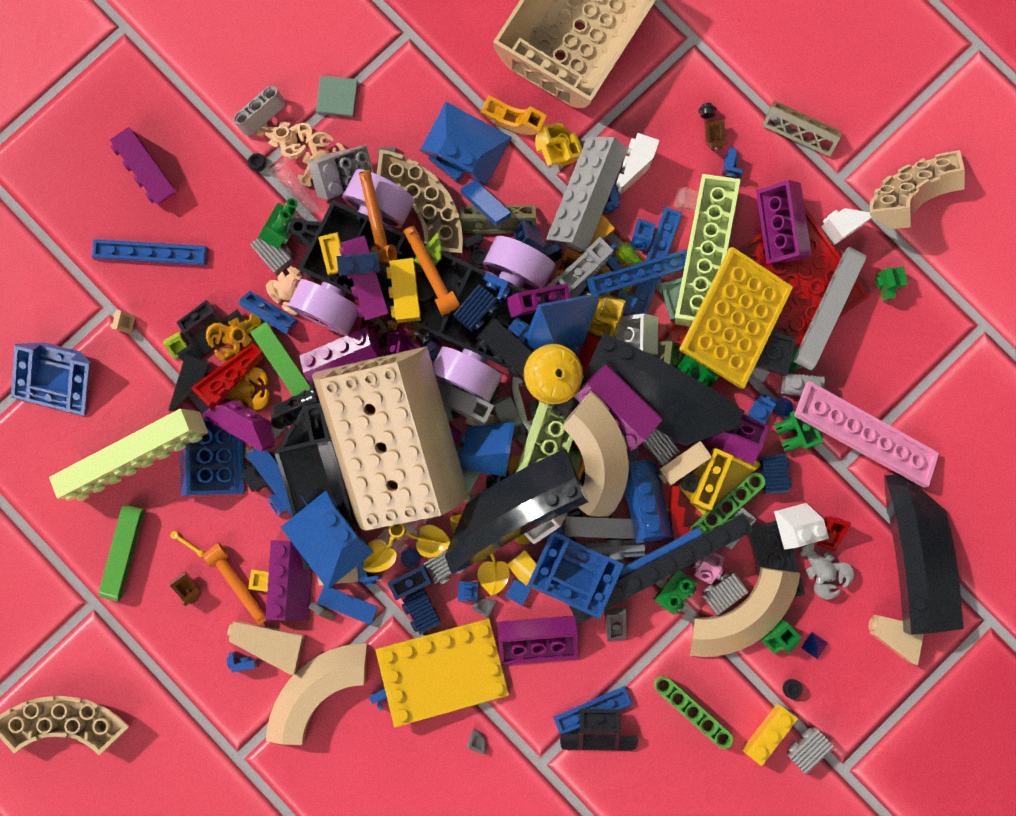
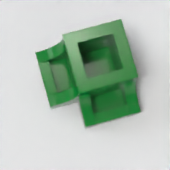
[875,266,908,302]
[760,619,802,654]

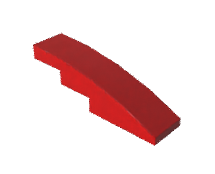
[668,486,690,540]

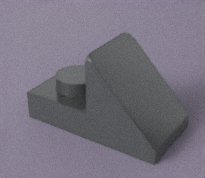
[604,608,627,641]

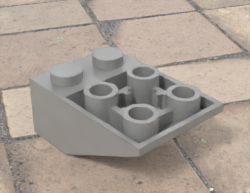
[307,145,374,200]

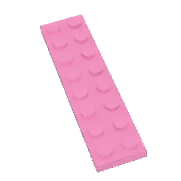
[794,381,939,488]

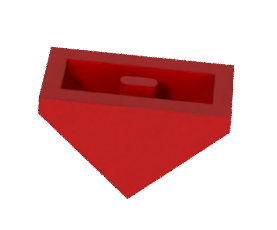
[817,516,851,551]

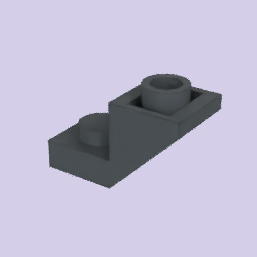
[492,395,526,440]

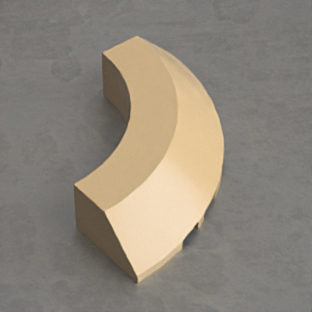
[377,149,463,255]
[870,150,965,229]
[562,391,629,518]
[690,567,800,657]
[266,643,367,745]
[0,696,130,755]

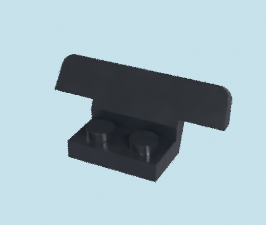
[176,300,245,361]
[560,709,638,751]

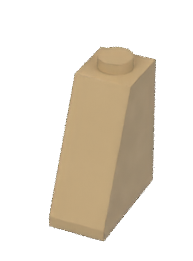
[658,441,712,486]
[868,615,924,665]

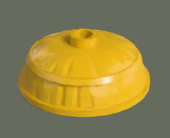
[524,344,583,404]

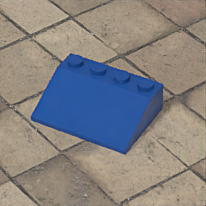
[180,417,244,496]

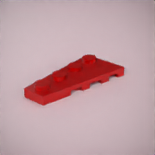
[191,343,265,411]

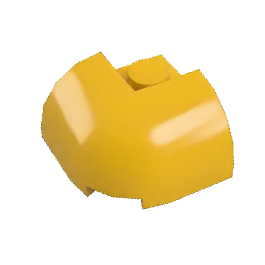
[535,123,582,167]
[585,290,626,337]
[507,550,536,587]

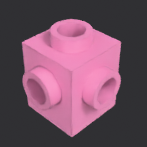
[693,552,725,584]

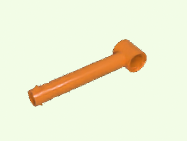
[359,170,397,264]
[404,226,460,316]
[202,543,267,626]

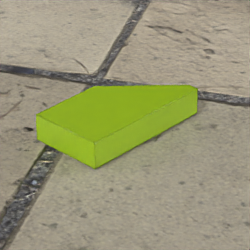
[414,233,442,268]

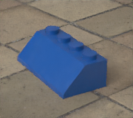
[625,460,673,543]

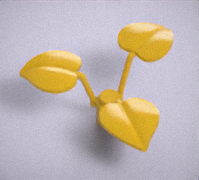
[450,514,531,596]
[363,523,450,573]

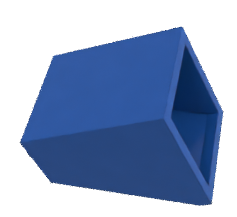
[458,422,515,477]

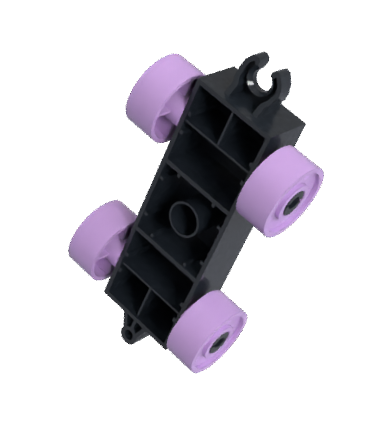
[288,169,555,403]

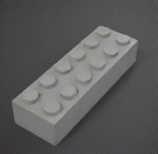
[546,136,628,252]

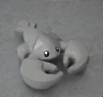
[800,544,854,600]

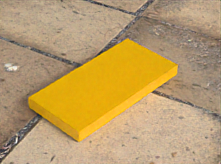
[678,456,761,515]

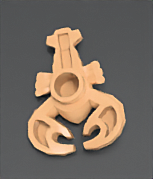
[257,122,313,160]
[297,132,346,187]
[266,266,302,315]

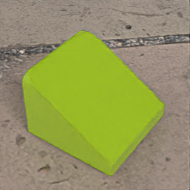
[163,331,188,360]

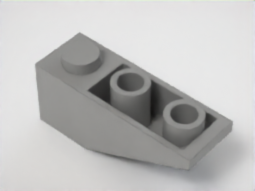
[438,382,494,426]

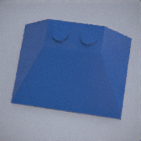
[420,102,512,186]
[523,293,600,356]
[11,342,91,416]
[281,490,374,589]
[527,531,624,619]

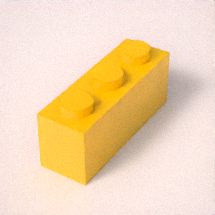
[386,258,421,323]
[690,448,733,511]
[741,703,798,766]

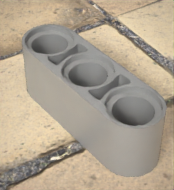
[234,86,286,136]

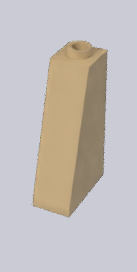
[227,620,305,675]

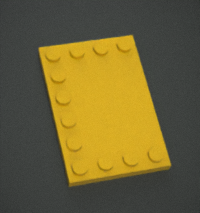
[679,247,793,388]
[375,618,509,728]

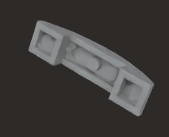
[547,237,614,293]
[512,376,534,433]

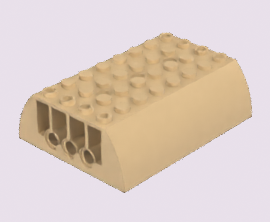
[493,0,656,108]
[312,346,469,530]

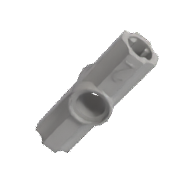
[585,539,645,560]

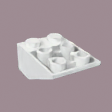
[616,133,659,197]

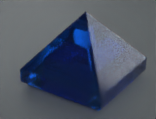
[801,632,828,659]

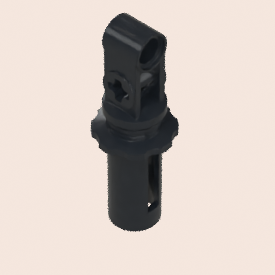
[271,381,320,429]

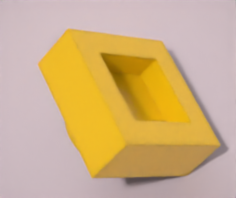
[248,569,269,592]

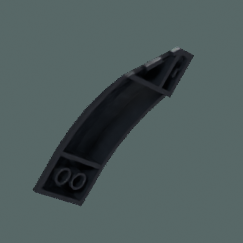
[581,333,745,446]
[274,403,362,570]
[445,448,589,574]
[884,474,964,635]

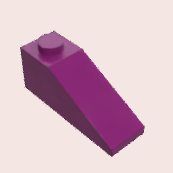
[506,283,571,318]

